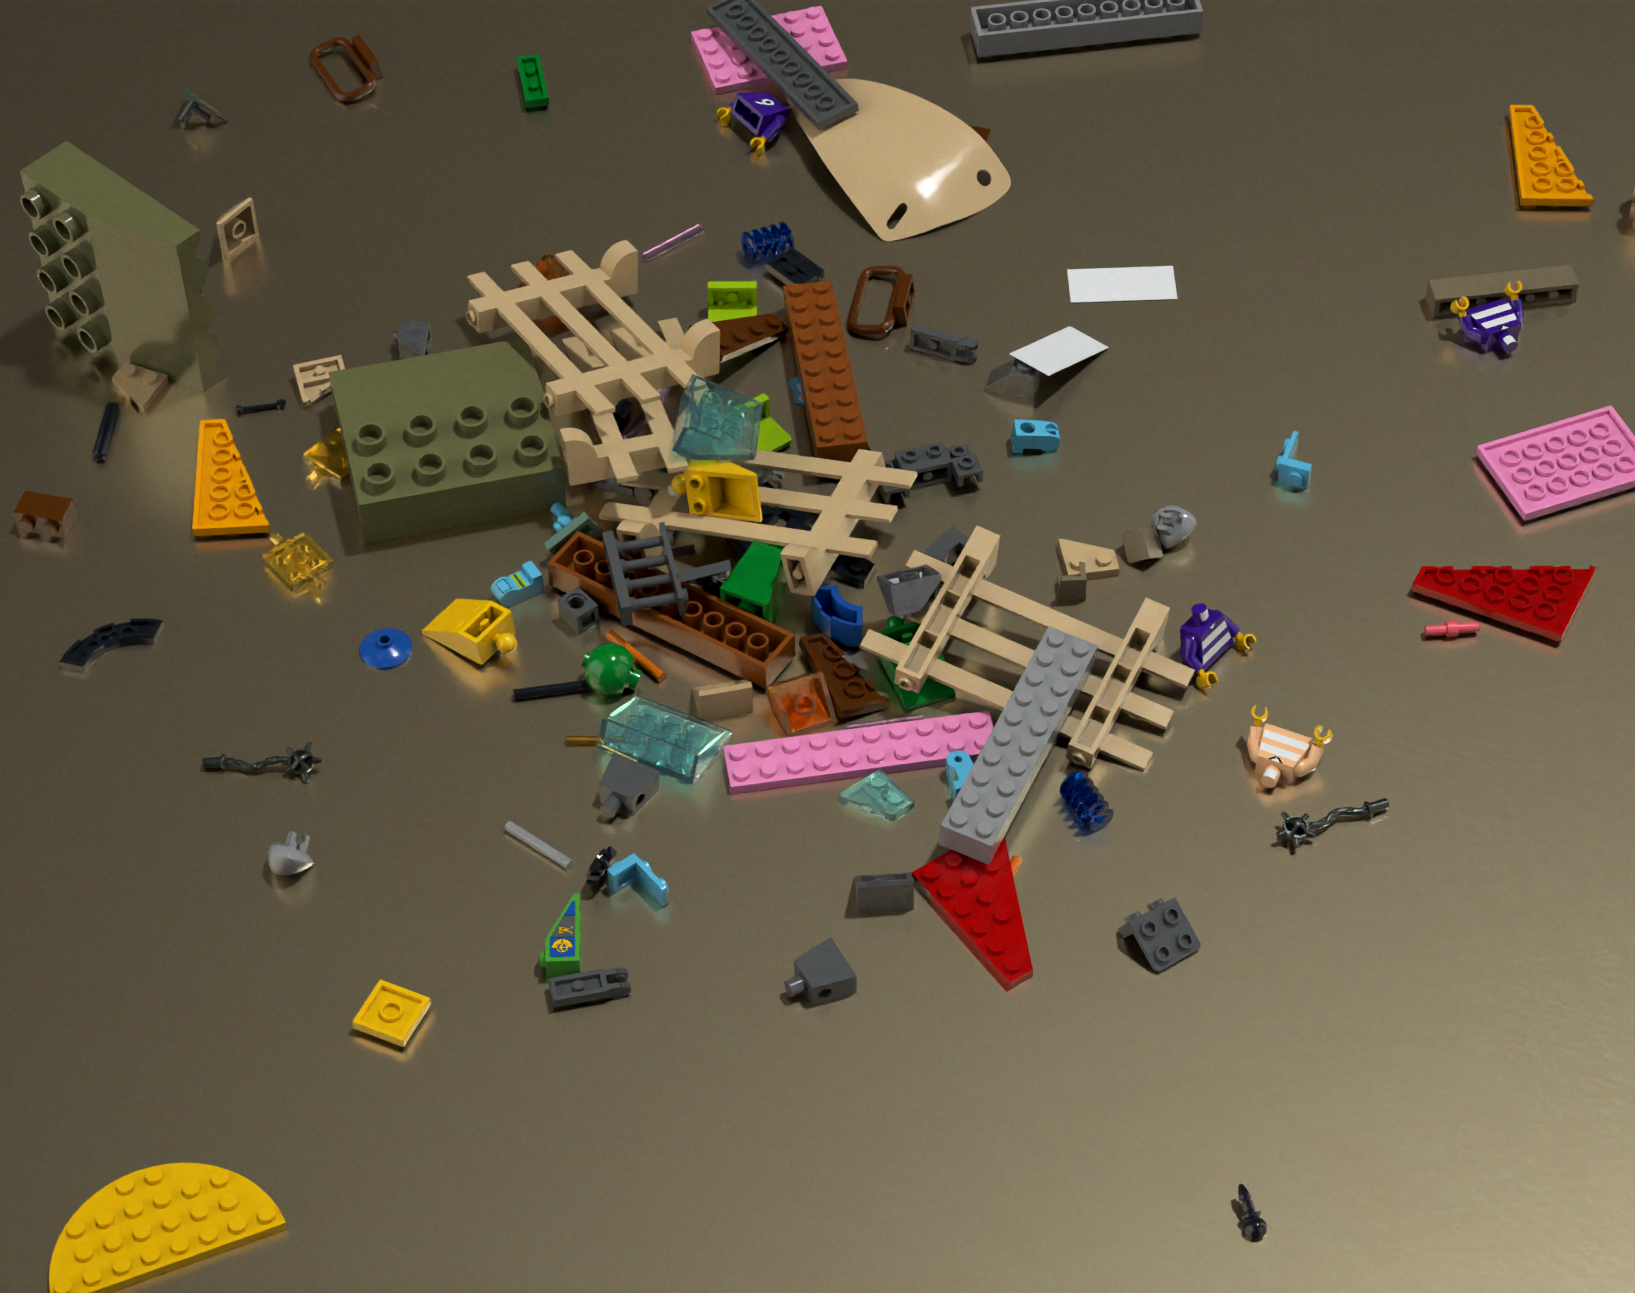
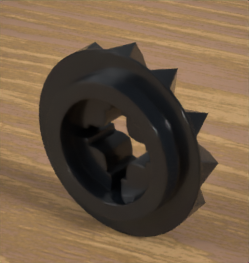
[586,846,617,887]

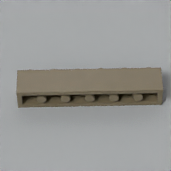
[1426,264,1579,318]

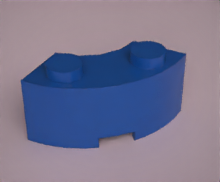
[811,585,863,647]

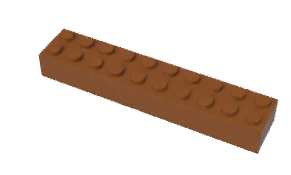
[783,281,868,463]
[547,531,796,689]

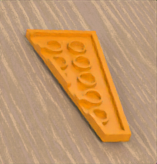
[1509,105,1594,206]
[192,419,271,536]

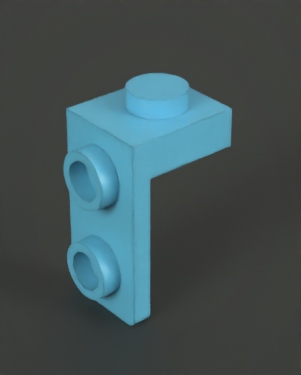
[1275,431,1312,489]
[607,853,669,906]

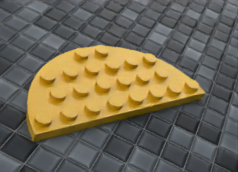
[49,1163,287,1293]

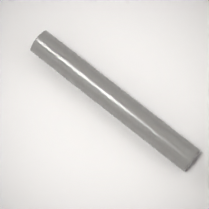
[504,821,574,870]

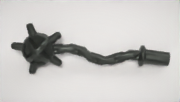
[202,742,323,782]
[1276,798,1389,848]

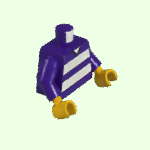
[716,92,790,156]
[1450,280,1524,353]
[1180,603,1256,689]

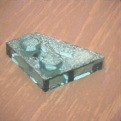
[839,769,915,822]

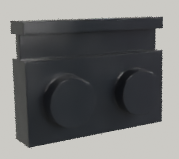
[766,247,825,285]

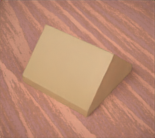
[693,679,753,721]

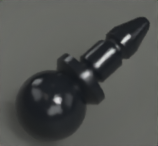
[1238,1184,1268,1241]

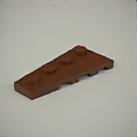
[688,313,789,363]
[799,633,890,718]

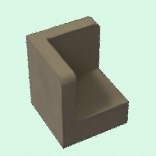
[1122,527,1163,563]
[1057,562,1087,602]

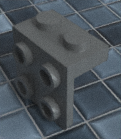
[1118,898,1201,972]

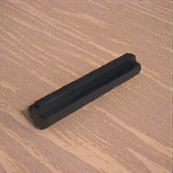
[92,402,120,461]

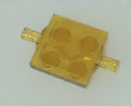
[303,427,350,486]
[262,531,335,592]

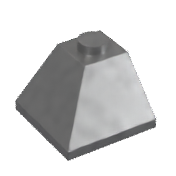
[876,564,942,619]

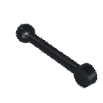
[234,399,287,415]

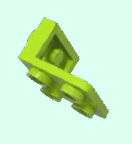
[708,281,758,322]
[723,393,792,452]

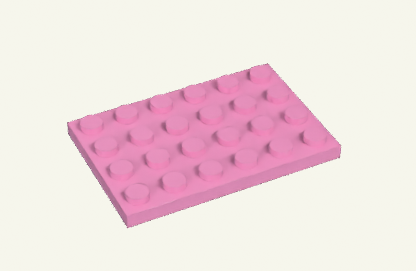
[691,6,848,95]
[1476,405,1635,521]

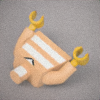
[1247,705,1333,788]

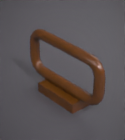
[309,34,383,102]
[847,265,916,335]

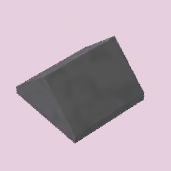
[855,872,914,913]

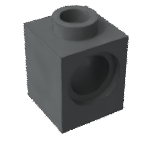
[558,587,599,635]

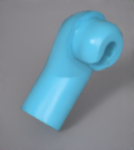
[550,502,574,532]

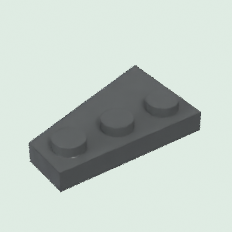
[678,560,732,588]

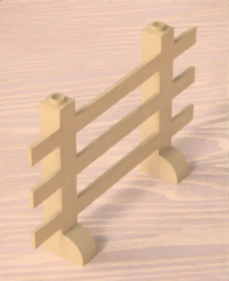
[466,240,720,417]
[528,318,754,486]
[599,449,918,596]
[860,525,1195,771]

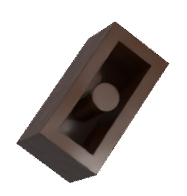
[13,491,77,538]

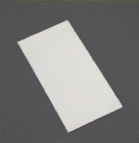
[1067,266,1178,303]
[1009,326,1109,376]

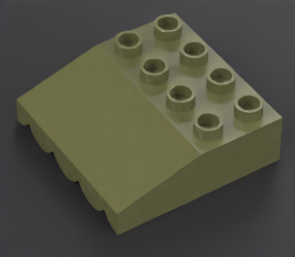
[20,141,227,393]
[329,338,566,544]

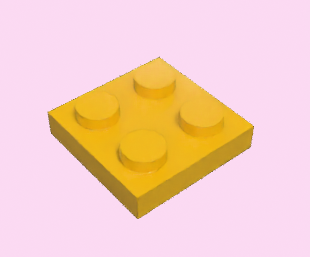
[352,979,431,1047]

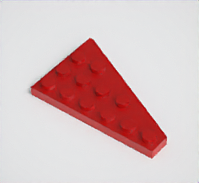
[1411,565,1597,642]
[911,836,1033,990]

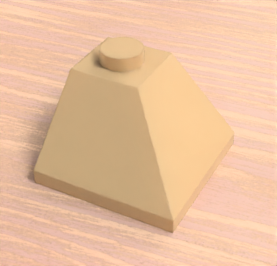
[216,197,259,260]

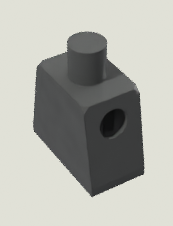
[599,753,661,818]
[784,938,857,1005]

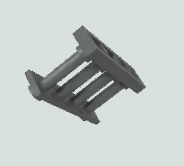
[602,522,689,626]

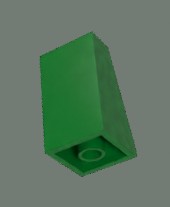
[720,540,787,625]

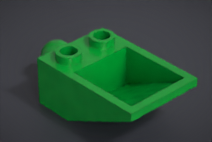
[877,615,956,711]

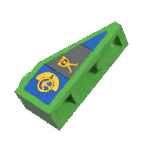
[540,893,581,979]

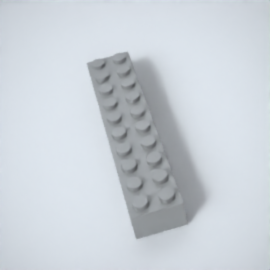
[970,0,1203,57]
[938,626,1098,865]

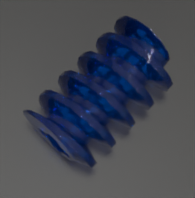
[741,222,795,262]
[1059,770,1114,831]

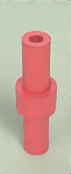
[1424,621,1479,637]

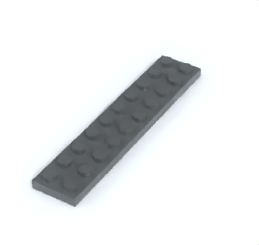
[706,0,859,130]

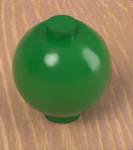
[581,643,642,696]

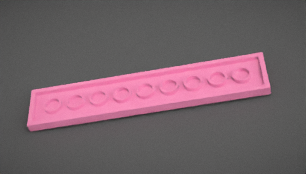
[723,711,993,794]

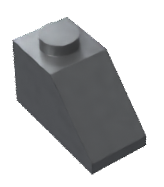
[394,321,431,359]
[985,358,1040,401]

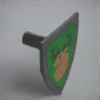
[178,88,228,123]

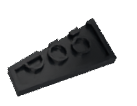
[785,516,875,588]

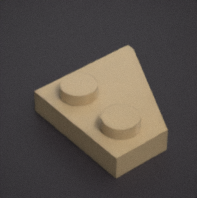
[293,355,345,408]
[112,362,169,413]
[1058,539,1120,580]

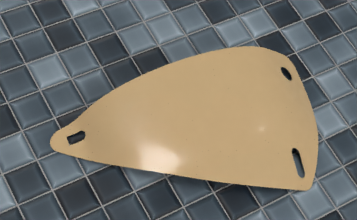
[786,78,1011,241]

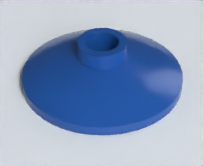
[360,628,413,670]

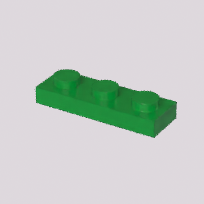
[517,54,549,108]

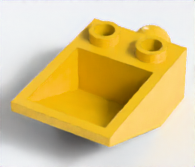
[671,455,763,522]
[422,598,517,665]

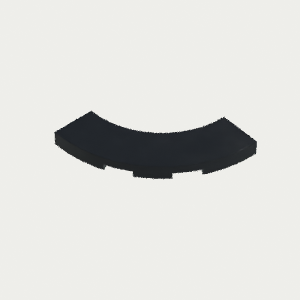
[59,618,164,673]

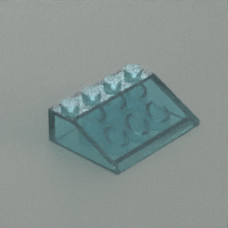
[672,374,763,460]
[596,696,733,785]

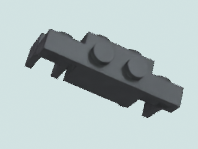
[878,441,983,504]

